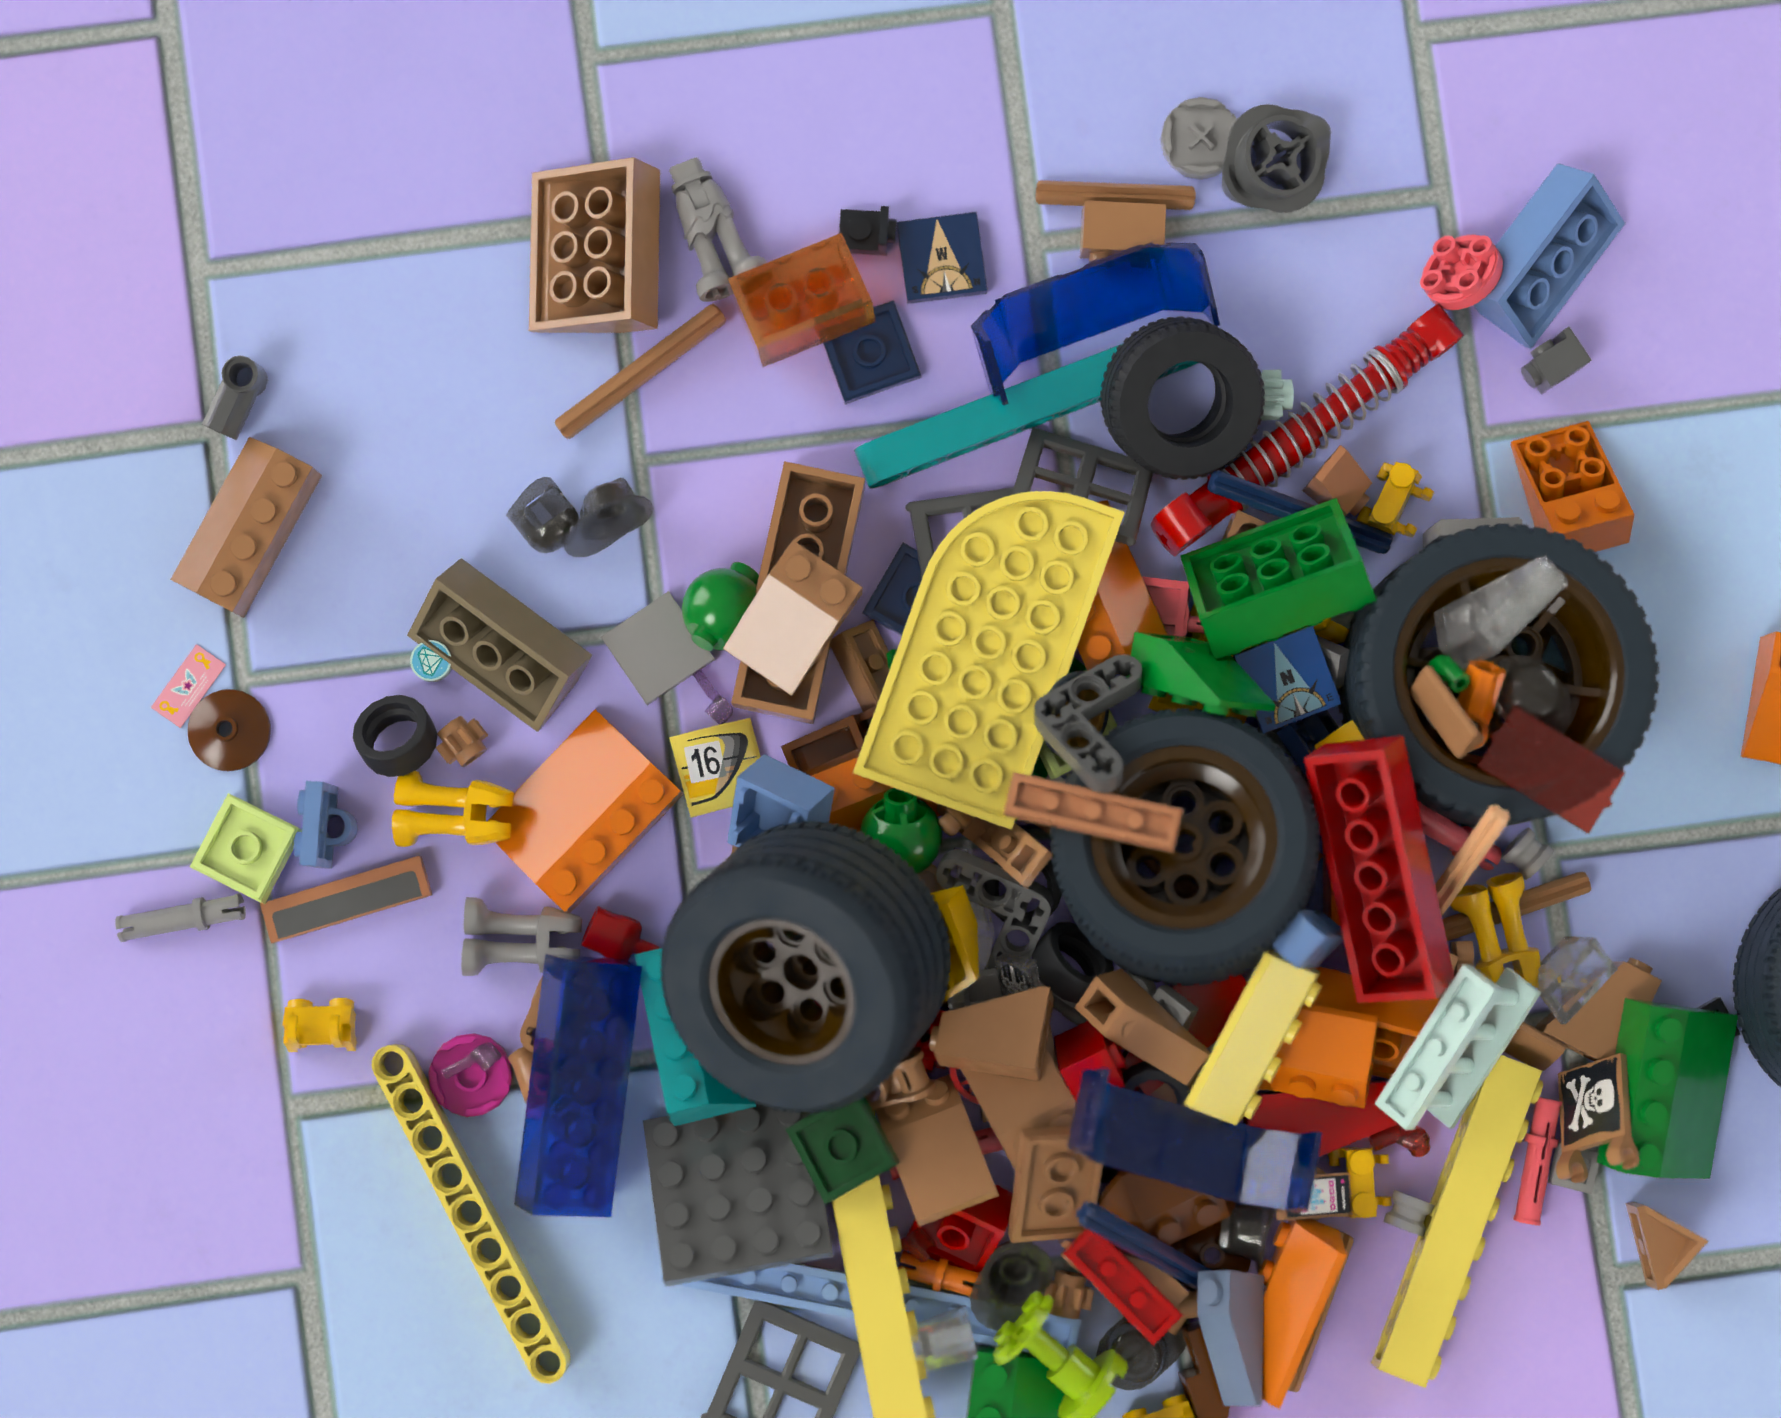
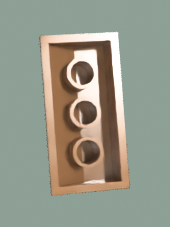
[170,437,322,618]

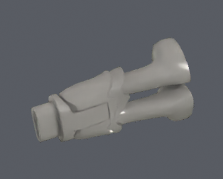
[669,158,771,302]

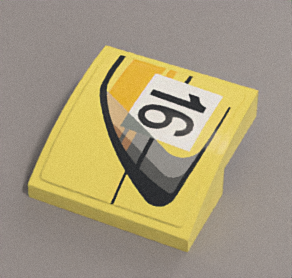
[669,718,761,818]

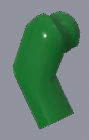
[1428,655,1470,692]

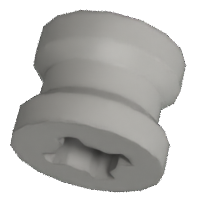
[1501,828,1554,880]
[1383,1190,1434,1236]

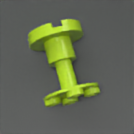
[993,1290,1128,1418]

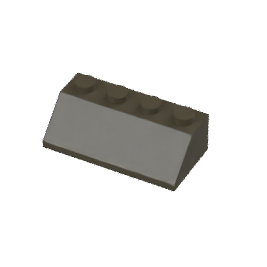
[407,558,592,732]

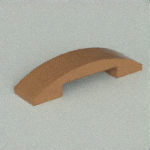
[958,816,1053,888]

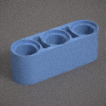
[1272,910,1343,968]

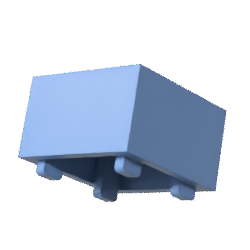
[727,754,835,848]

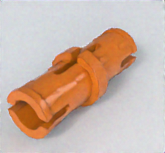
[898,1250,984,1300]

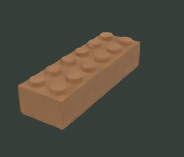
[731,461,865,724]

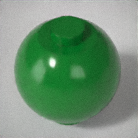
[682,562,759,651]
[860,788,943,874]

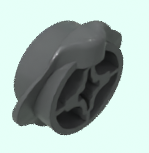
[1222,104,1331,213]

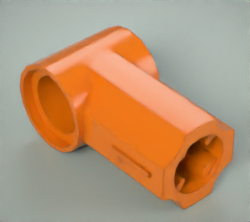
[1457,659,1506,750]

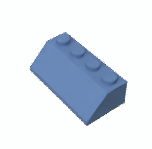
[1474,163,1625,349]

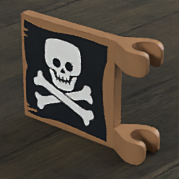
[1556,1053,1639,1184]

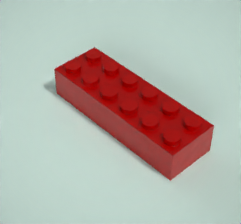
[1304,735,1455,1003]

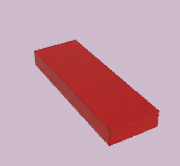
[1062,1228,1183,1346]

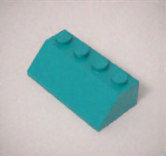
[635,948,756,1126]

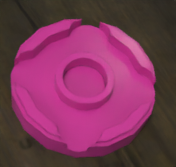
[428,1033,513,1117]

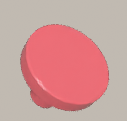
[1420,235,1503,310]

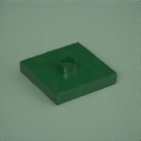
[785,1097,900,1205]

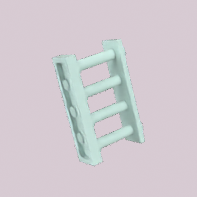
[1375,965,1542,1130]

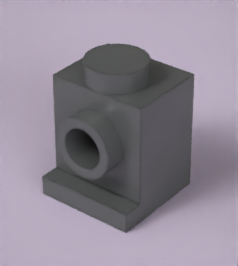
[1521,327,1592,394]

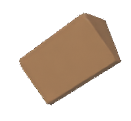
[831,619,889,711]
[1410,666,1484,758]
[1504,1022,1566,1071]

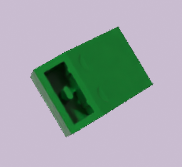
[1126,632,1276,717]

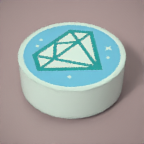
[410,640,452,682]

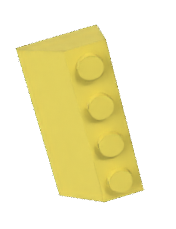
[1184,949,1323,1125]

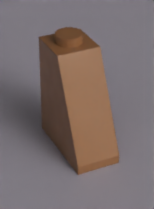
[1535,958,1662,1061]
[930,986,1054,1081]

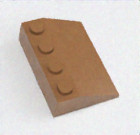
[529,157,660,333]

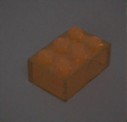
[728,233,876,367]

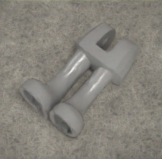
[461,897,582,976]

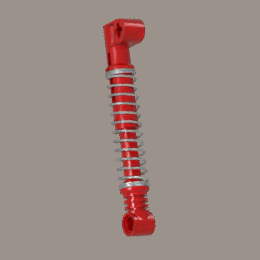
[1150,304,1464,556]

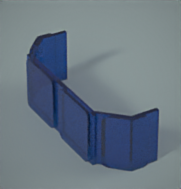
[970,242,1220,406]
[1067,1068,1323,1213]

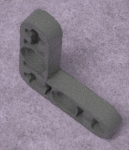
[1034,655,1142,793]
[936,850,1054,993]

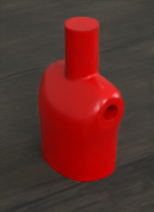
[581,906,662,965]

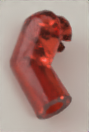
[1368,1124,1431,1157]

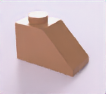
[1302,445,1372,517]

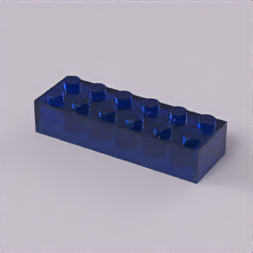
[514,954,642,1217]

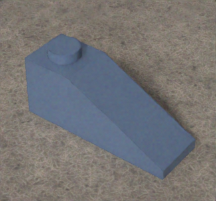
[1197,1270,1264,1406]

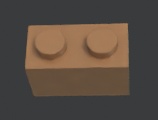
[1080,200,1166,267]

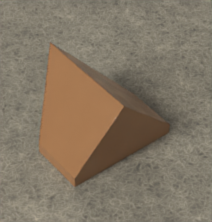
[1625,1202,1709,1290]

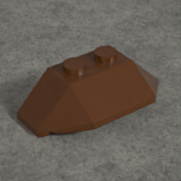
[1097,1136,1251,1249]

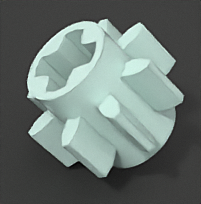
[1260,369,1294,420]

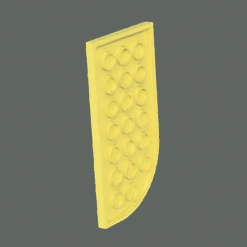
[853,491,1125,830]

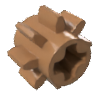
[436,716,488,767]
[1042,1270,1095,1319]

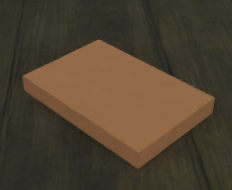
[1008,1124,1108,1243]

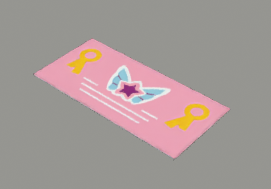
[151,644,226,728]

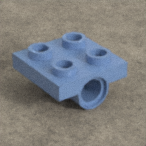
[294,781,358,869]

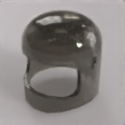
[506,477,580,554]

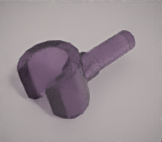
[693,669,733,725]
[441,1042,502,1079]

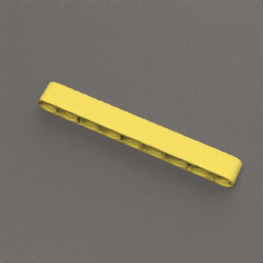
[371,1044,571,1384]

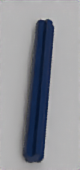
[1208,471,1393,554]
[1075,1201,1212,1291]

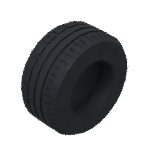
[1100,316,1265,480]

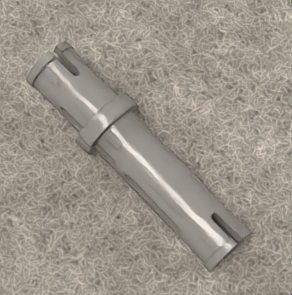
[115,893,246,942]

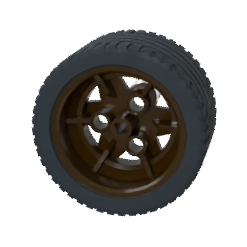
[1337,523,1659,828]

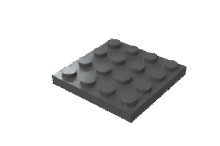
[643,1104,834,1286]

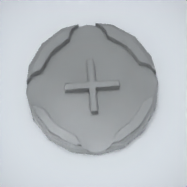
[1160,97,1237,180]

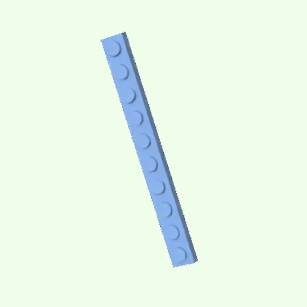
[661,1263,1081,1353]

